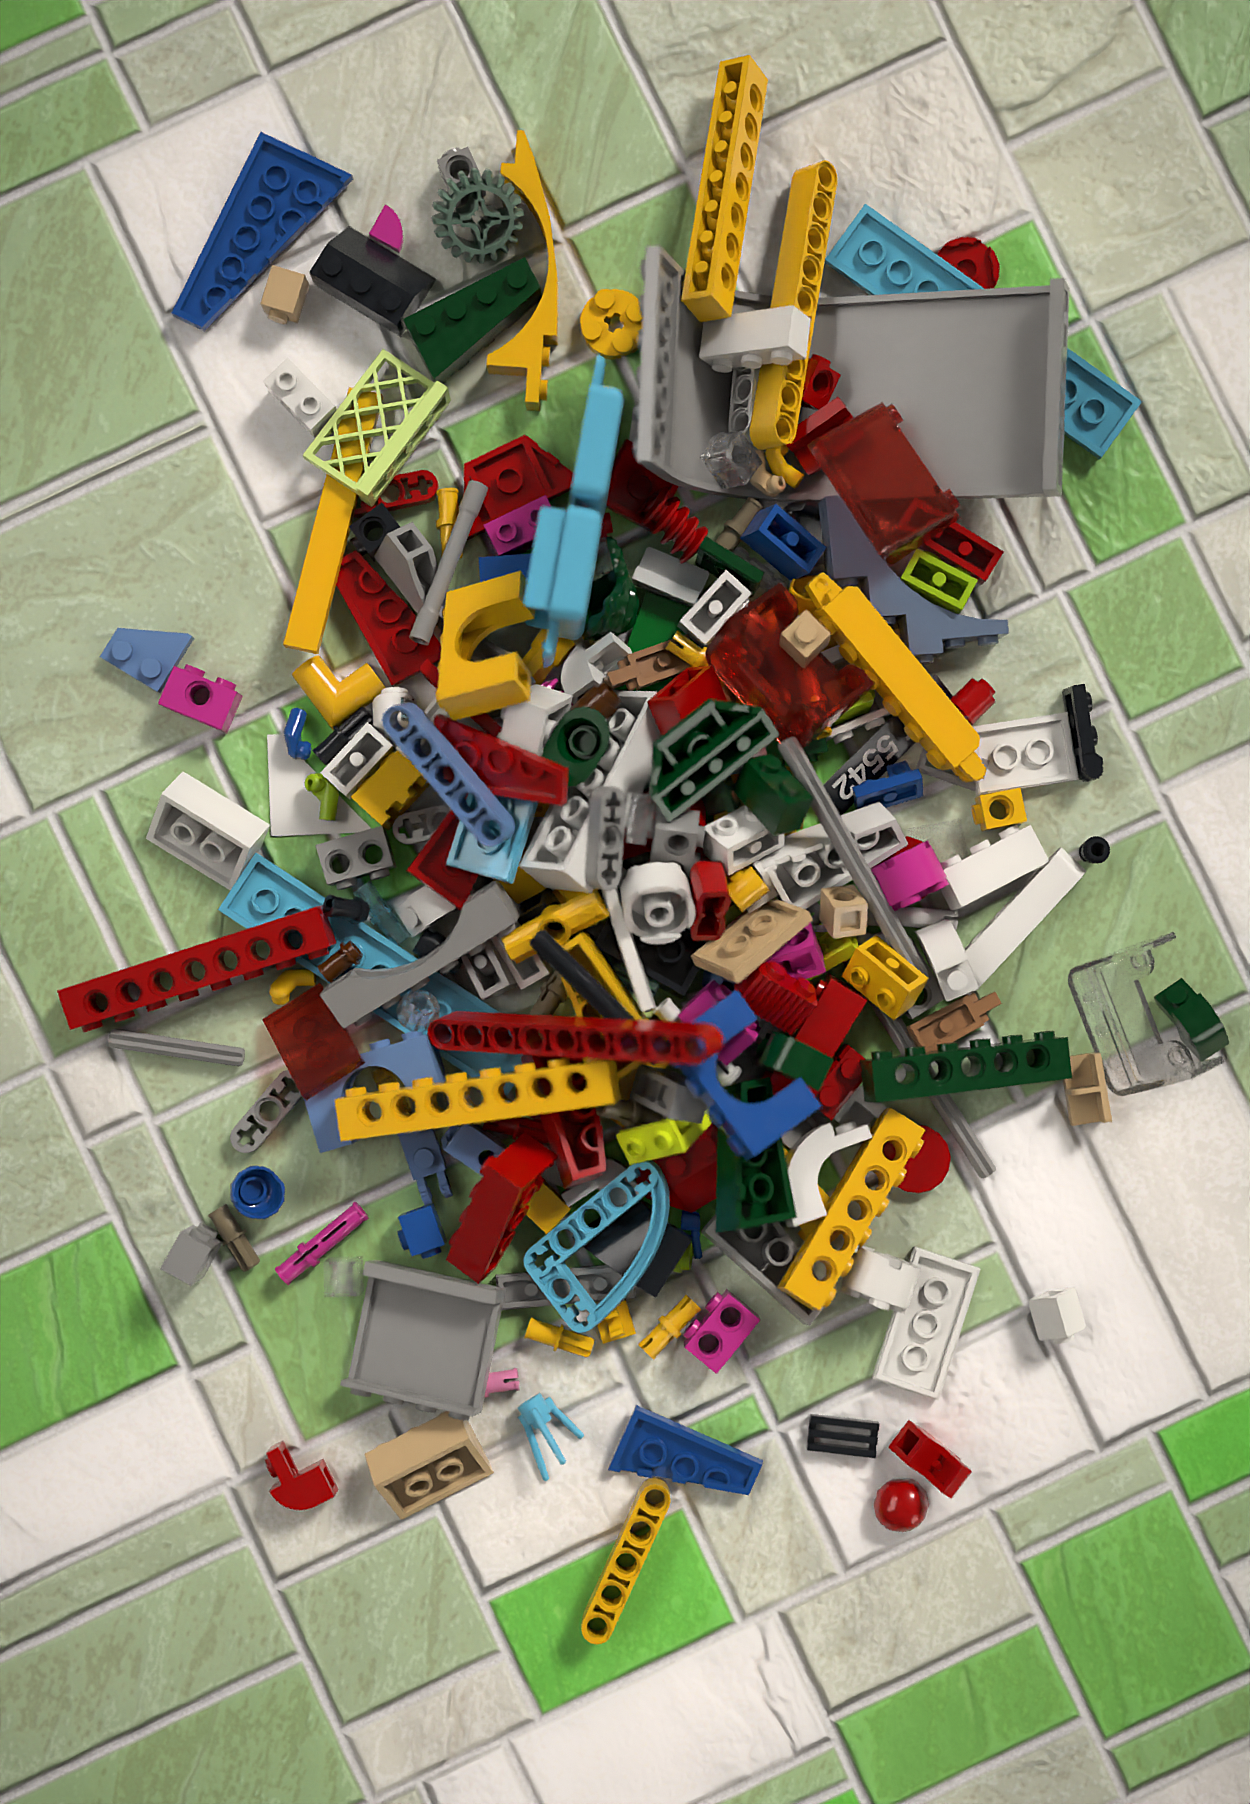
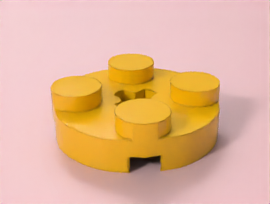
[580,288,643,360]

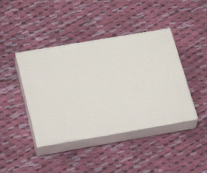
[973,712,1079,796]

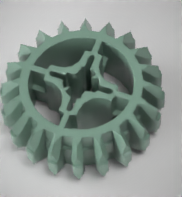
[431,168,524,264]

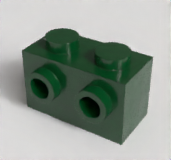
[733,753,814,836]

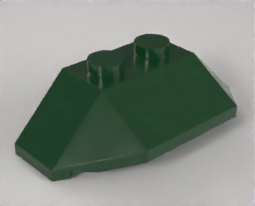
[649,698,780,823]

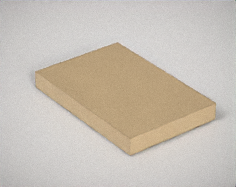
[691,898,812,984]

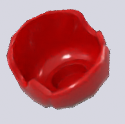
[874,1479,929,1532]

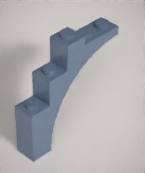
[819,494,1009,665]

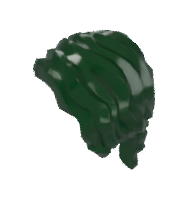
[582,536,639,642]

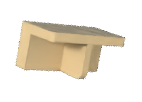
[1063,1052,1112,1126]

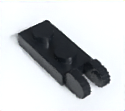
[1062,684,1104,782]

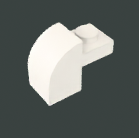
[561,632,632,704]
[394,886,476,938]
[915,918,979,1002]
[561,1157,639,1207]

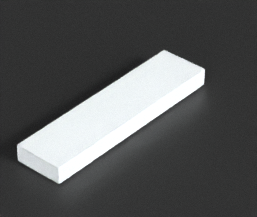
[601,876,657,1013]

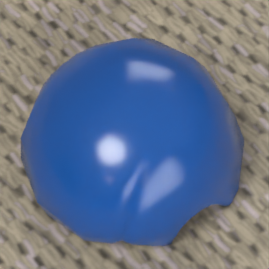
[230,1166,285,1219]

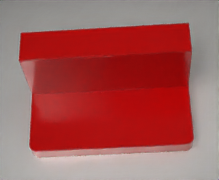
[786,397,865,476]

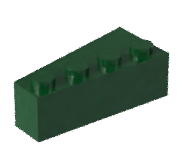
[403,257,542,385]
[716,1078,797,1233]

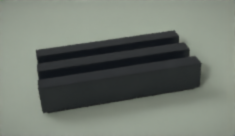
[806,1414,880,1458]

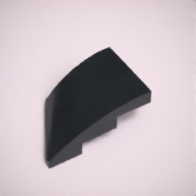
[572,1199,693,1298]

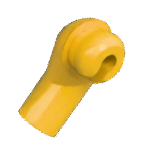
[765,445,804,489]

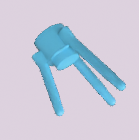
[517,1393,584,1481]

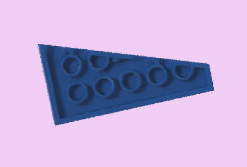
[172,131,354,331]

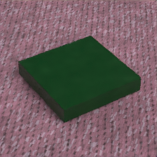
[695,536,765,598]

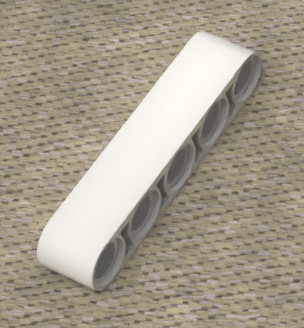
[964,847,1086,993]

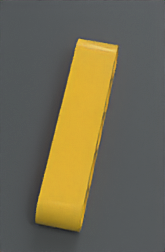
[581,1477,671,1645]

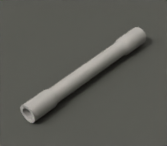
[409,480,488,645]

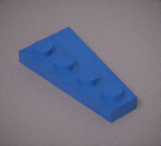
[608,1405,763,1495]

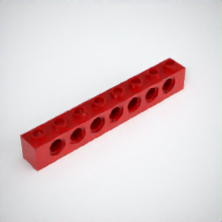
[57,905,337,1033]

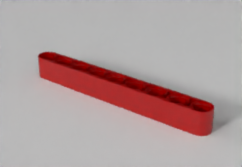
[427,1011,724,1065]

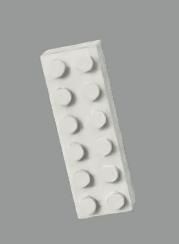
[519,690,662,893]

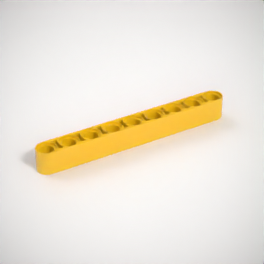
[750,160,838,450]

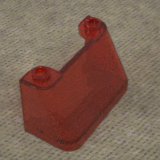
[807,402,961,566]
[705,583,875,749]

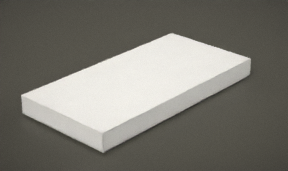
[872,1246,981,1401]

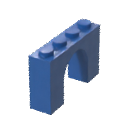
[666,990,821,1160]

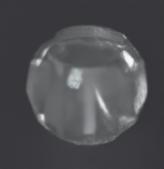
[396,989,440,1033]

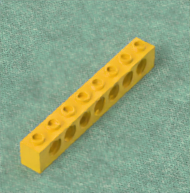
[681,55,768,322]
[334,1058,621,1141]

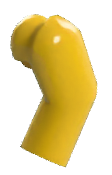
[269,969,316,1005]

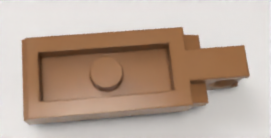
[603,634,691,691]
[906,992,1002,1052]

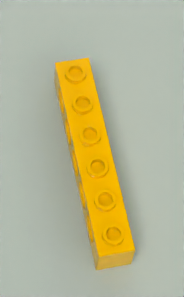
[777,1107,925,1311]

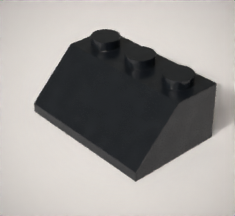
[309,226,436,337]

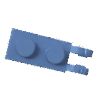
[398,1108,453,1205]

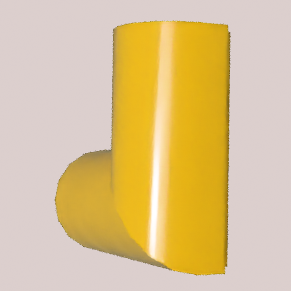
[292,655,386,731]

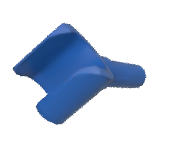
[681,1210,703,1259]

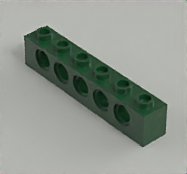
[860,1031,1072,1103]

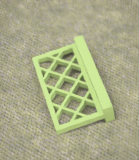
[303,349,451,507]

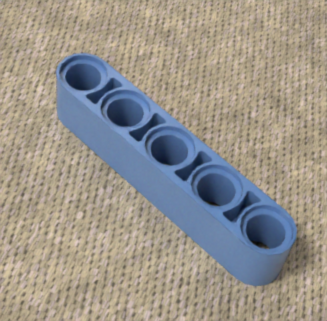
[382,702,515,847]

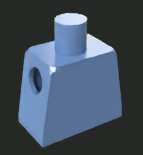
[440,1123,507,1176]

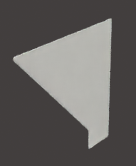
[267,734,372,836]

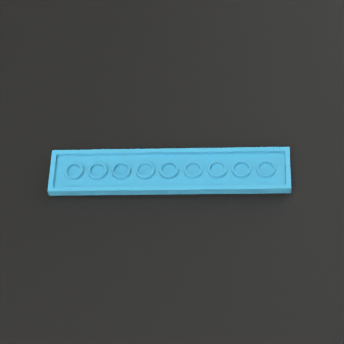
[825,204,1142,460]
[218,853,523,1096]

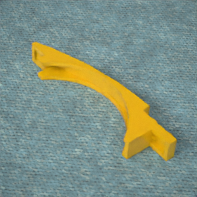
[486,130,558,411]

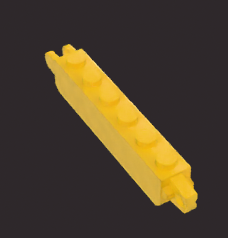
[804,572,987,783]

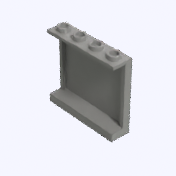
[340,1259,506,1420]

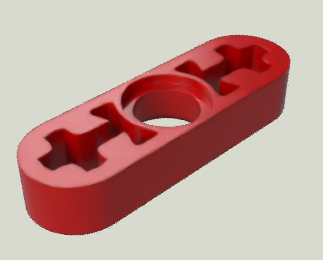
[353,470,439,518]

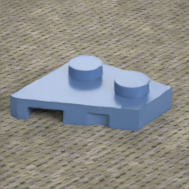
[100,628,194,693]

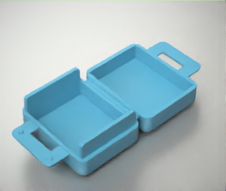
[524,354,623,667]

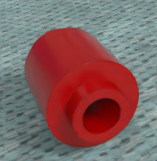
[950,678,996,726]

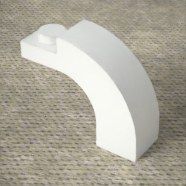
[785,1121,872,1227]

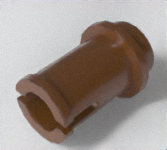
[317,941,363,983]

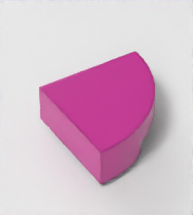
[369,204,404,253]

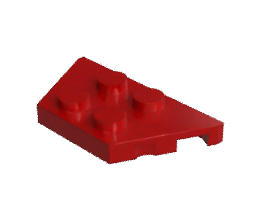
[463,434,574,540]

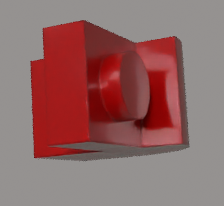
[888,1420,972,1499]
[265,1441,339,1510]

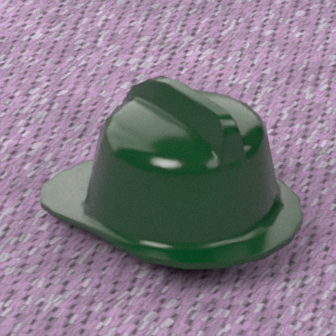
[541,706,610,787]

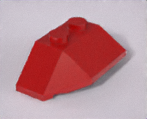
[635,1123,718,1213]

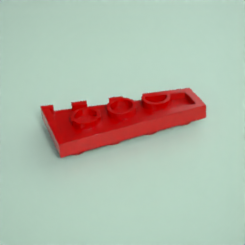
[434,714,569,806]

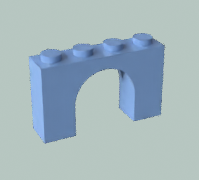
[296,1029,449,1153]

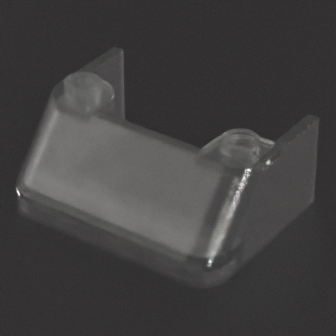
[1068,932,1224,1096]

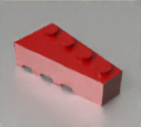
[759,973,867,1095]
[521,1036,606,1189]
[446,1133,558,1284]

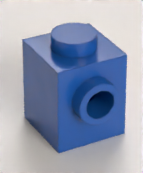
[398,1202,447,1259]

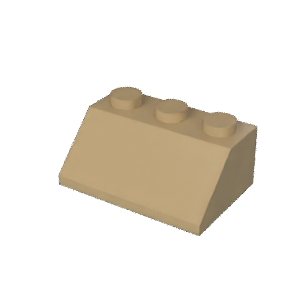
[365,1411,494,1520]

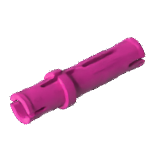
[275,1202,369,1285]

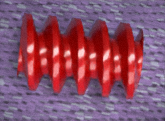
[635,487,708,564]

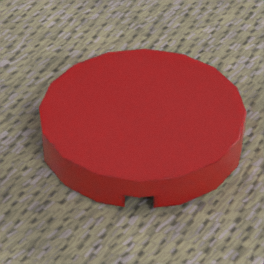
[937,237,1000,289]
[882,1124,951,1193]

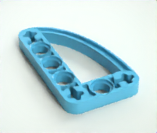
[523,1160,670,1333]

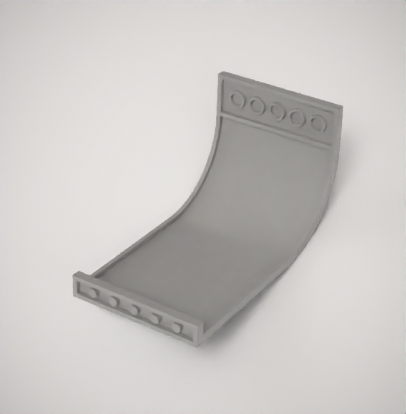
[633,245,1069,503]

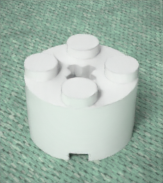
[620,862,695,944]
[840,1246,921,1314]

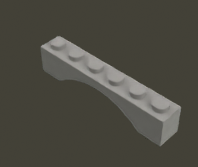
[374,522,536,716]
[320,880,520,1029]

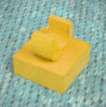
[597,1299,636,1344]

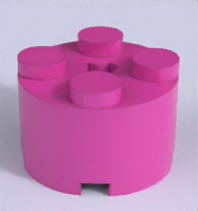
[871,840,949,911]

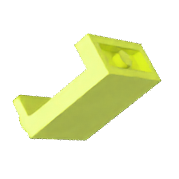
[616,1107,713,1165]

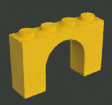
[435,571,535,721]

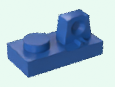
[852,760,924,810]

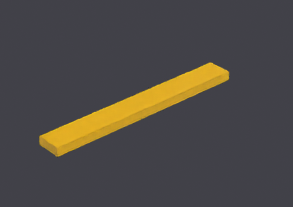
[283,387,383,654]

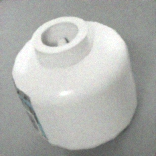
[373,687,417,740]

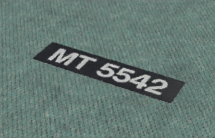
[823,674,953,816]

